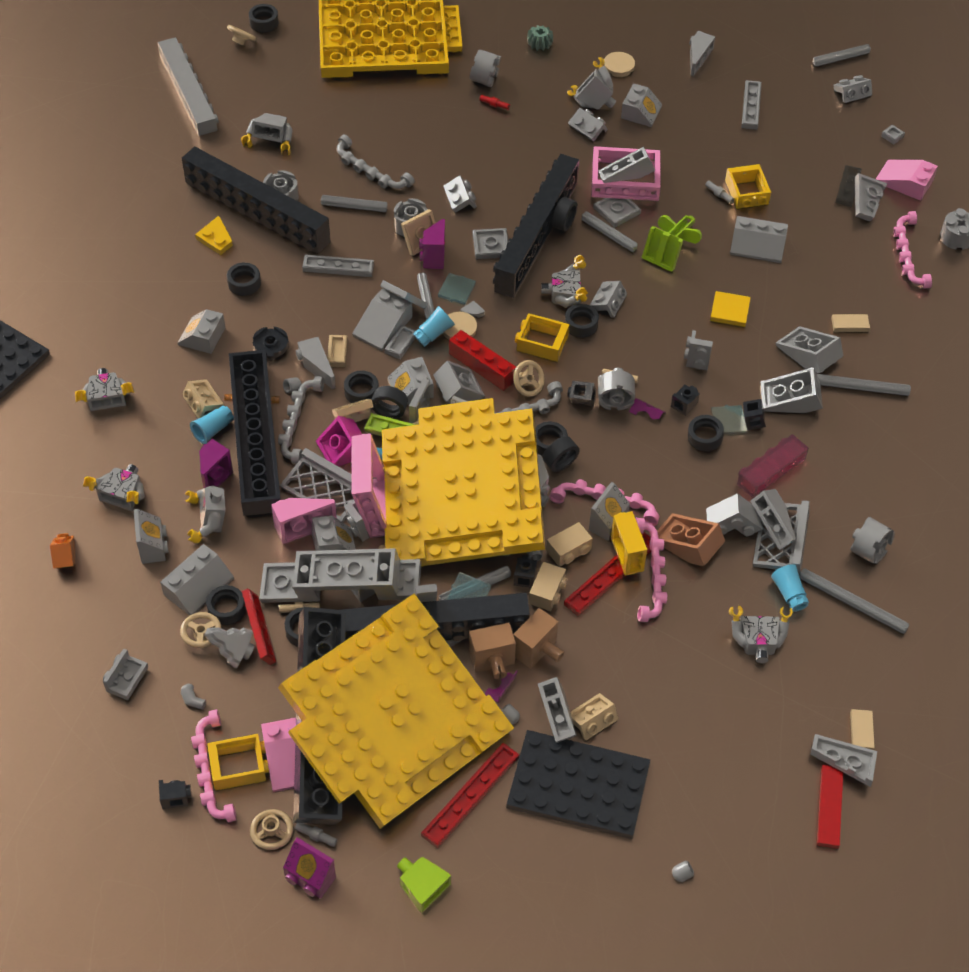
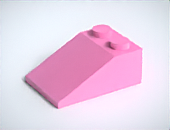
[876,160,938,201]
[271,498,337,544]
[261,718,296,792]

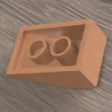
[657,513,725,566]

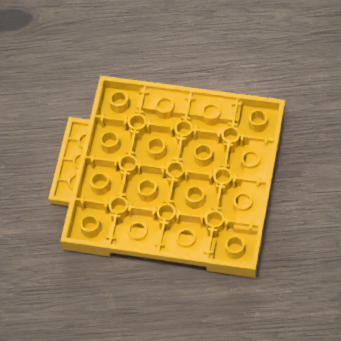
[319,0,462,78]
[382,398,546,566]
[278,593,514,828]

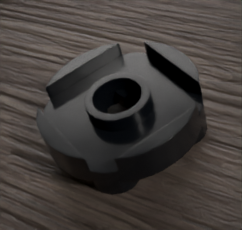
[252,326,289,361]

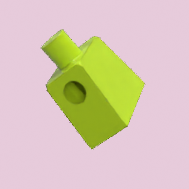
[397,857,451,913]

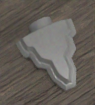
[205,627,254,668]

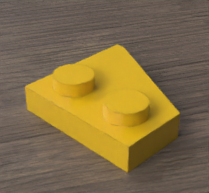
[195,216,233,255]

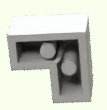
[706,494,762,536]

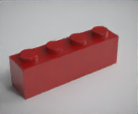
[449,330,516,391]

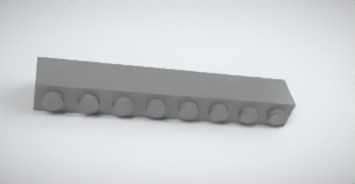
[158,37,219,136]

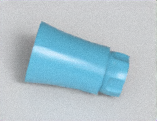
[413,306,455,347]
[190,406,234,444]
[771,564,809,612]

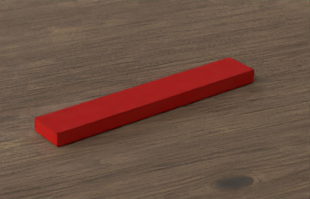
[564,532,651,616]
[421,743,520,849]

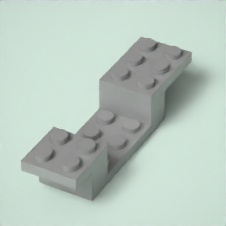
[259,548,421,603]

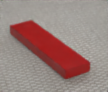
[242,588,276,665]
[817,765,843,849]

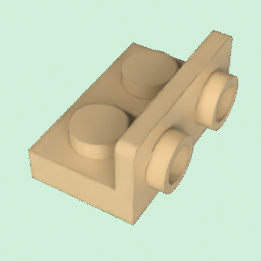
[183,380,224,419]
[332,399,373,422]
[570,693,618,740]

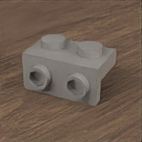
[833,75,872,103]
[568,108,608,142]
[444,176,477,213]
[590,281,627,317]
[684,330,713,370]
[344,499,369,542]
[103,649,148,700]

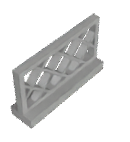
[280,448,352,522]
[753,501,810,575]

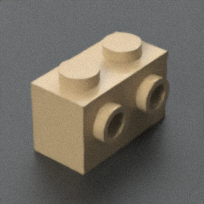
[546,522,593,567]
[528,562,568,611]

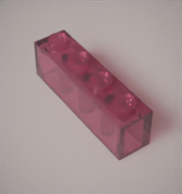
[737,434,809,498]

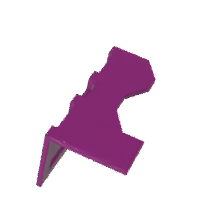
[629,398,666,419]
[485,670,518,703]

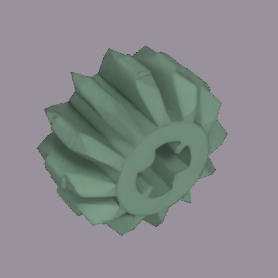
[527,25,553,51]

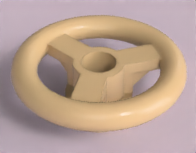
[227,25,256,45]
[514,360,544,397]
[180,612,221,648]
[250,809,294,850]

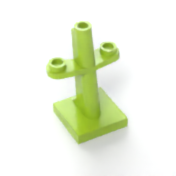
[642,215,702,272]

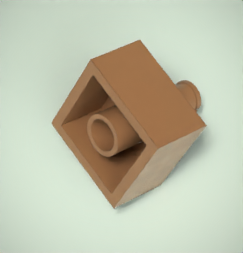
[513,608,565,669]
[469,623,516,679]

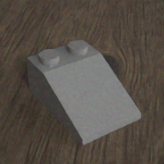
[352,288,412,351]
[776,326,843,373]
[761,367,823,413]

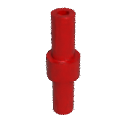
[479,95,510,110]

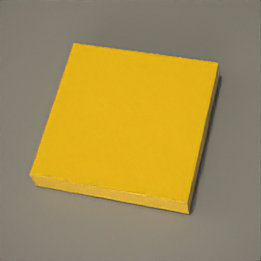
[710,291,750,327]

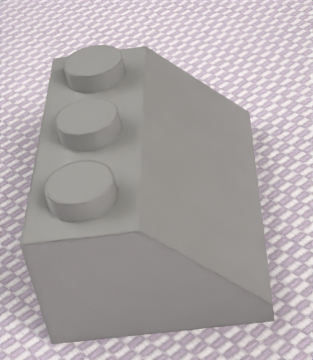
[730,216,788,263]
[160,544,234,616]

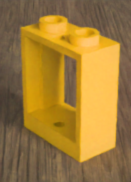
[725,164,771,209]
[515,313,569,362]
[611,511,647,576]
[207,734,269,791]

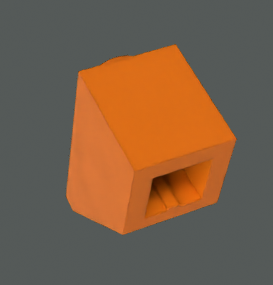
[50,533,75,569]

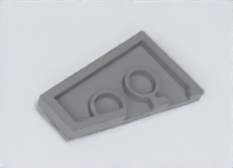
[855,173,887,221]
[810,734,877,787]

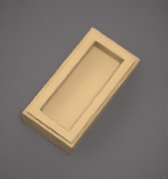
[831,314,870,332]
[327,335,348,367]
[850,709,875,750]

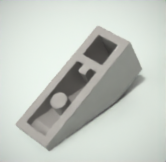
[689,31,715,76]
[598,147,655,183]
[296,337,336,389]
[750,489,796,550]
[538,677,576,743]

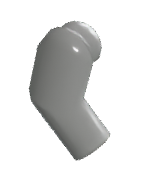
[181,684,206,710]

